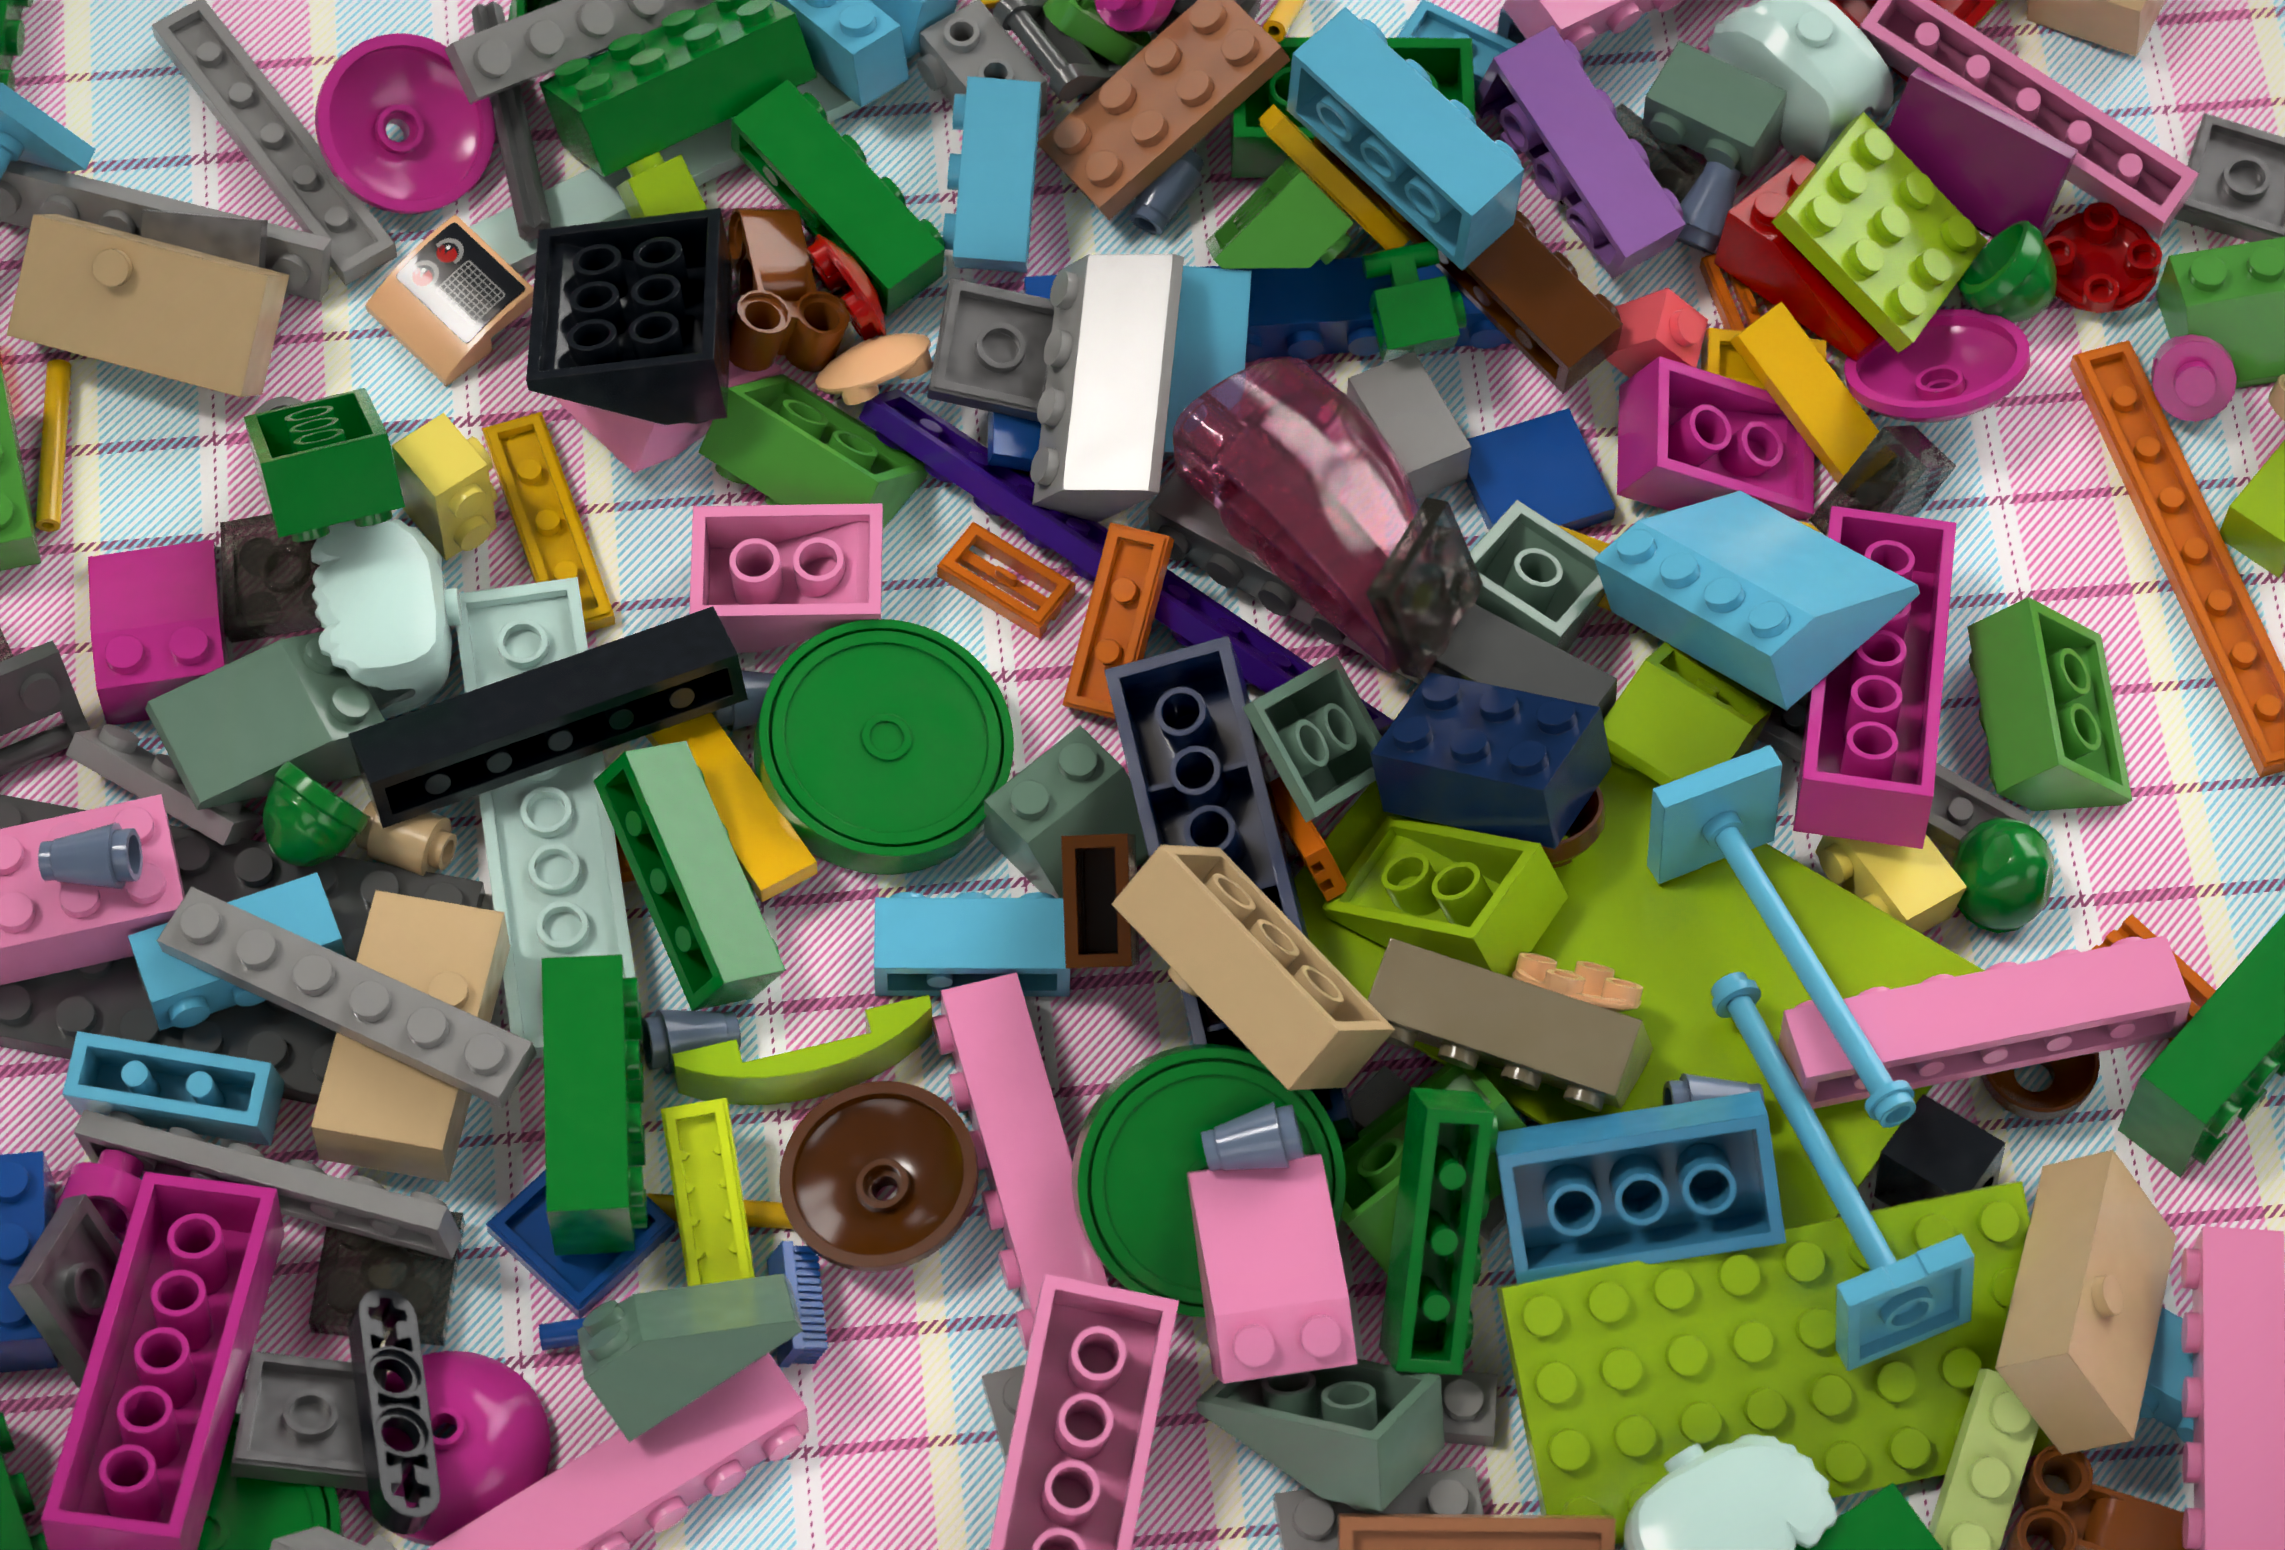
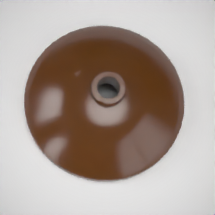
[779,1081,979,1272]

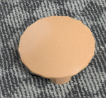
[815,333,933,405]
[1512,953,1643,1012]

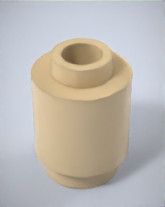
[355,801,457,876]

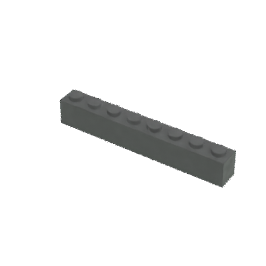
[1148,455,1617,720]

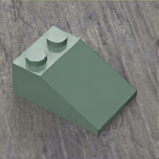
[145,631,385,810]
[1242,655,1382,822]
[577,1273,803,1442]
[1196,1358,1445,1512]

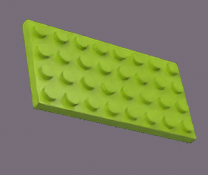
[1497,1181,2054,1544]

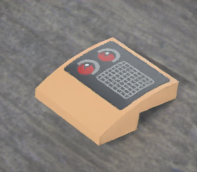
[365,214,534,387]

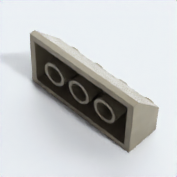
[1367,938,1653,1112]

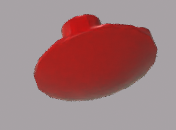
[2043,202,2162,314]
[806,234,886,341]

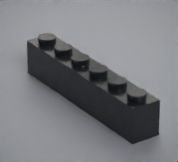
[348,606,748,828]

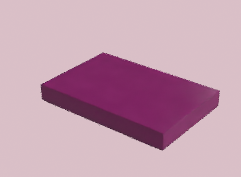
[1887,66,2078,236]

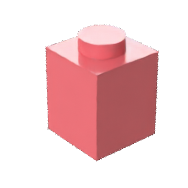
[1605,288,1708,378]

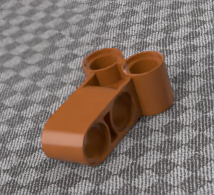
[728,208,850,373]
[2004,1445,2193,1550]

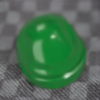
[1957,220,2057,323]
[263,761,371,867]
[1951,817,2055,934]

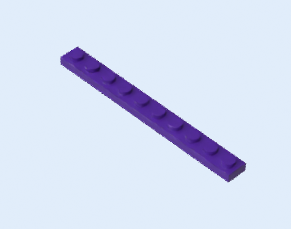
[858,388,1394,736]

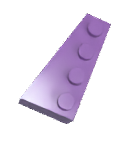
[1475,25,1686,279]

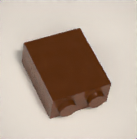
[1061,833,1140,969]

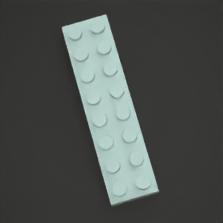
[456,577,645,1059]

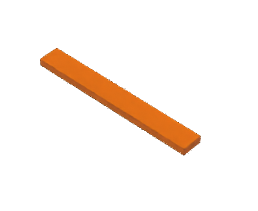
[2070,340,2285,778]

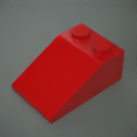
[1714,155,1884,362]

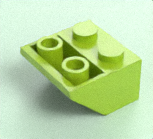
[1603,642,1775,786]

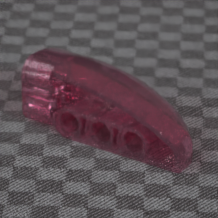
[1173,358,1430,674]

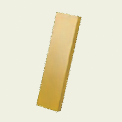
[482,411,615,633]
[646,713,818,902]

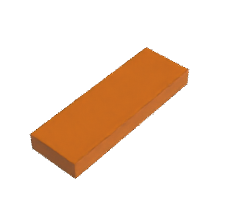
[1062,522,1174,720]

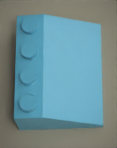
[1594,491,1920,710]

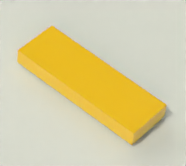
[1259,104,1410,250]
[1730,301,1893,488]

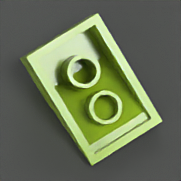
[1322,815,1569,978]

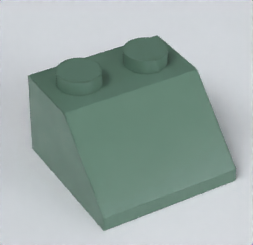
[1642,40,1787,177]
[1446,500,1605,652]
[984,725,1149,898]

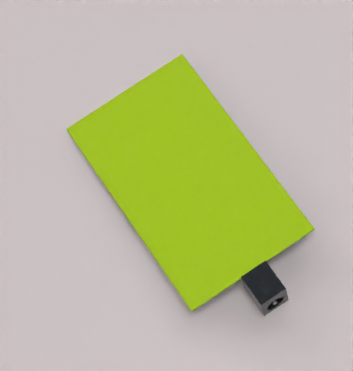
[1294,760,2006,1228]

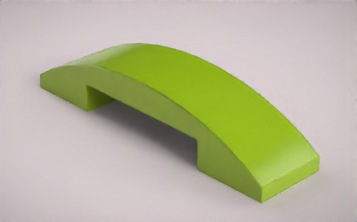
[672,995,933,1105]

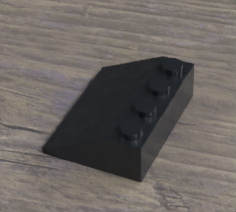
[526,208,733,425]

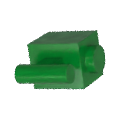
[1361,241,1467,362]

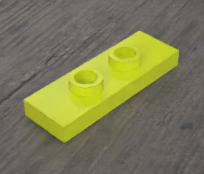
[661,1098,756,1286]

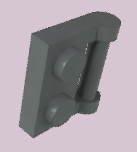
[992,0,1122,102]
[0,640,90,777]

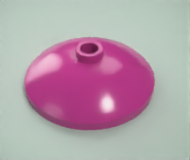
[315,33,495,214]
[1844,309,2031,423]
[355,1351,551,1546]

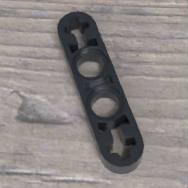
[348,1288,440,1535]

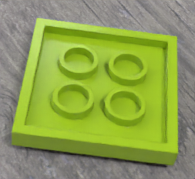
[1772,112,1988,353]

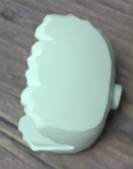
[1707,0,1894,162]
[311,519,462,719]
[1624,1434,1837,1550]

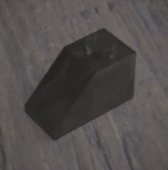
[1809,425,1957,536]

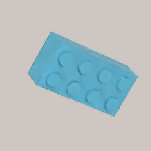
[1287,7,1525,270]

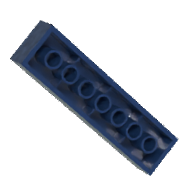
[1104,636,1359,1143]

